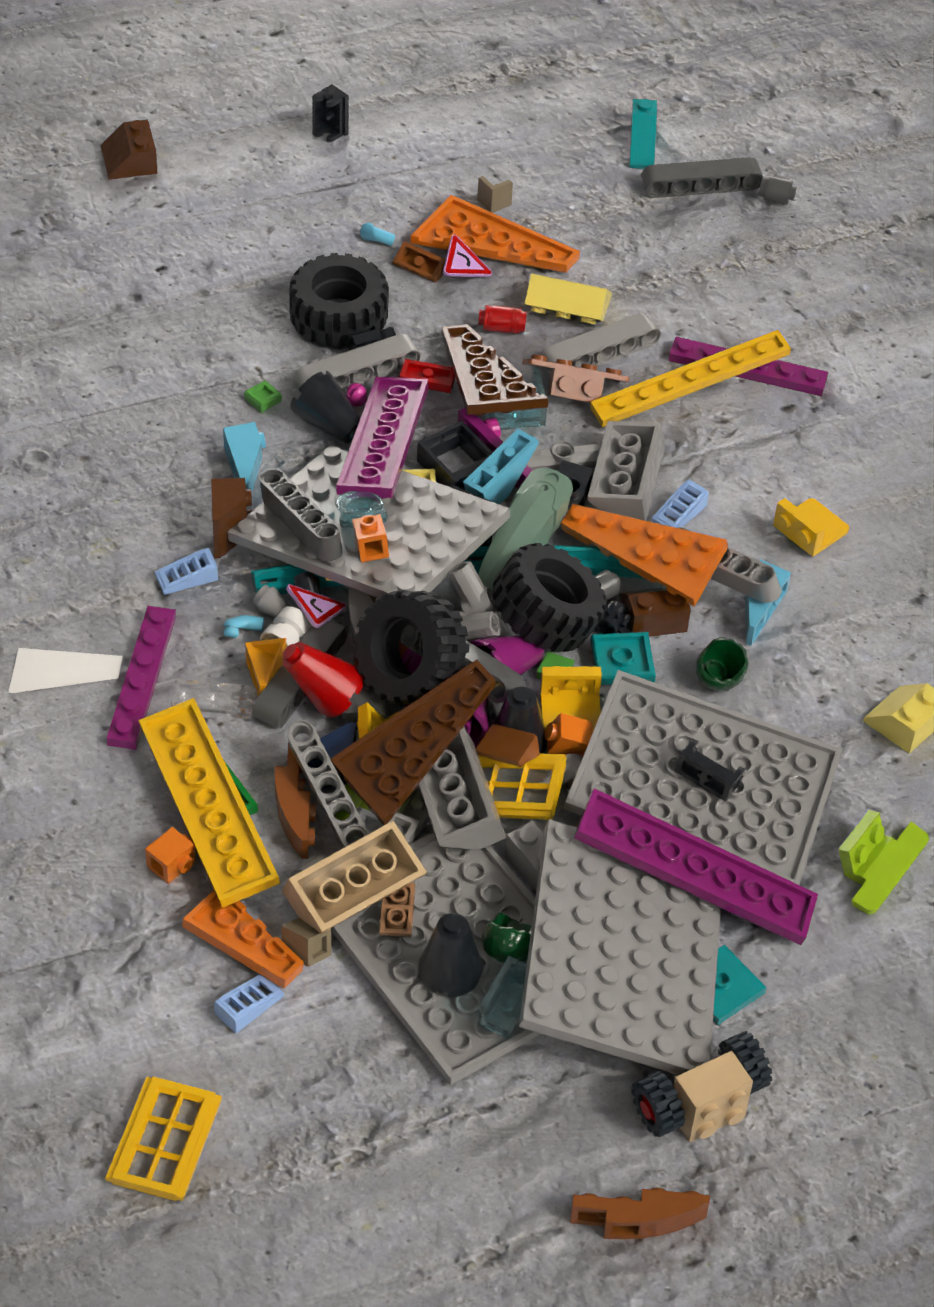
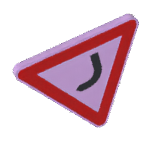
[443,235,492,277]
[286,584,346,628]

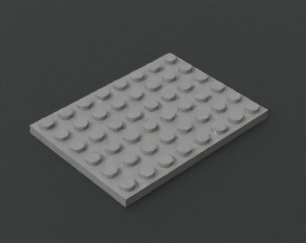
[227,445,511,598]
[563,670,843,885]
[519,819,721,1075]
[331,831,541,1086]

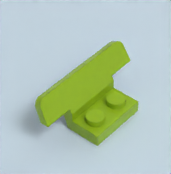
[838,810,929,915]

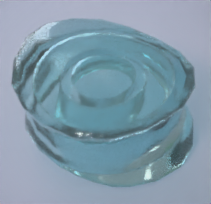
[336,491,388,528]

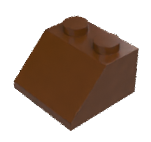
[101,119,158,180]
[211,478,252,559]
[619,587,691,637]

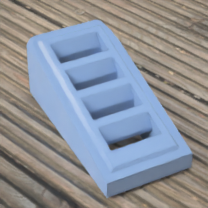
[651,479,709,528]
[155,548,218,595]
[214,975,284,1034]

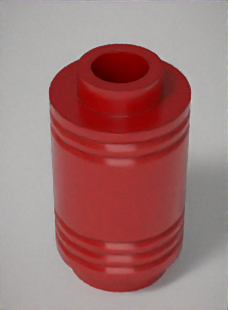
[478,305,527,334]

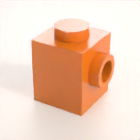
[352,514,389,562]
[545,713,593,757]
[145,827,195,884]

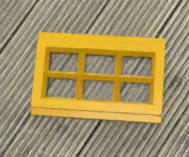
[478,754,567,820]
[105,1076,222,1201]

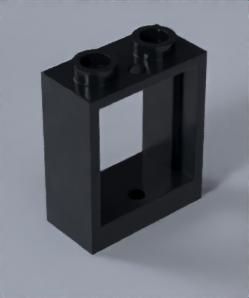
[417,421,493,490]

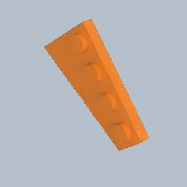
[182,890,304,989]

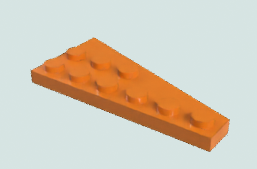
[410,195,580,273]
[561,504,728,607]

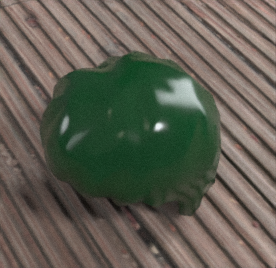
[696,637,749,692]
[482,913,532,965]

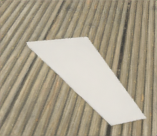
[8,648,123,693]

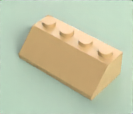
[282,821,427,934]

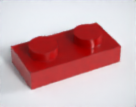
[399,359,456,394]

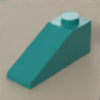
[629,99,657,169]

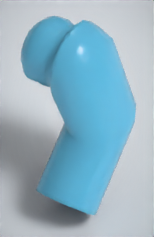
[360,223,395,246]
[223,615,264,638]

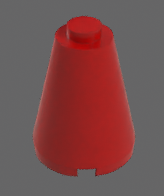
[282,642,364,718]

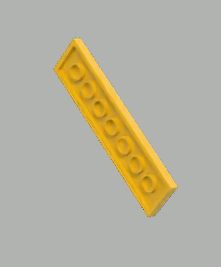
[138,698,281,908]

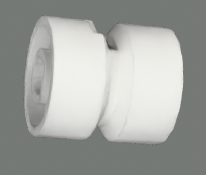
[260,606,312,648]

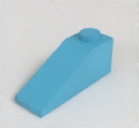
[223,422,266,493]
[463,429,539,505]
[745,559,791,646]

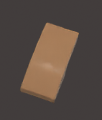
[380,883,415,937]

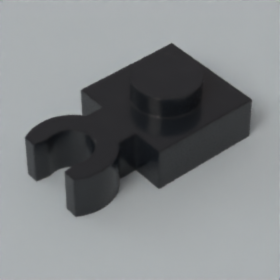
[349,327,396,350]

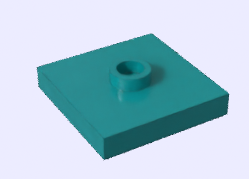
[590,632,656,685]
[713,944,767,1025]

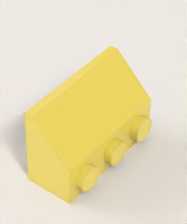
[525,273,612,325]

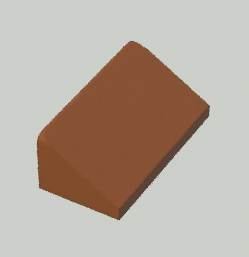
[392,241,446,283]
[476,724,540,766]

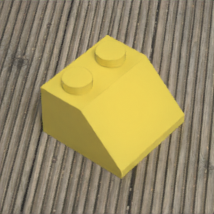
[863,683,934,754]

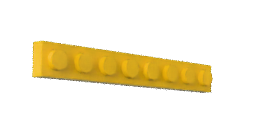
[590,330,791,427]

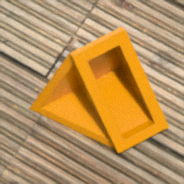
[245,638,286,697]

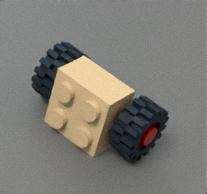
[631,1031,772,1142]

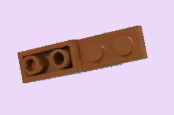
[275,742,316,859]
[570,1188,710,1239]

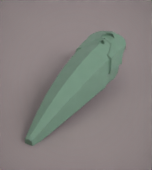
[478,468,573,591]

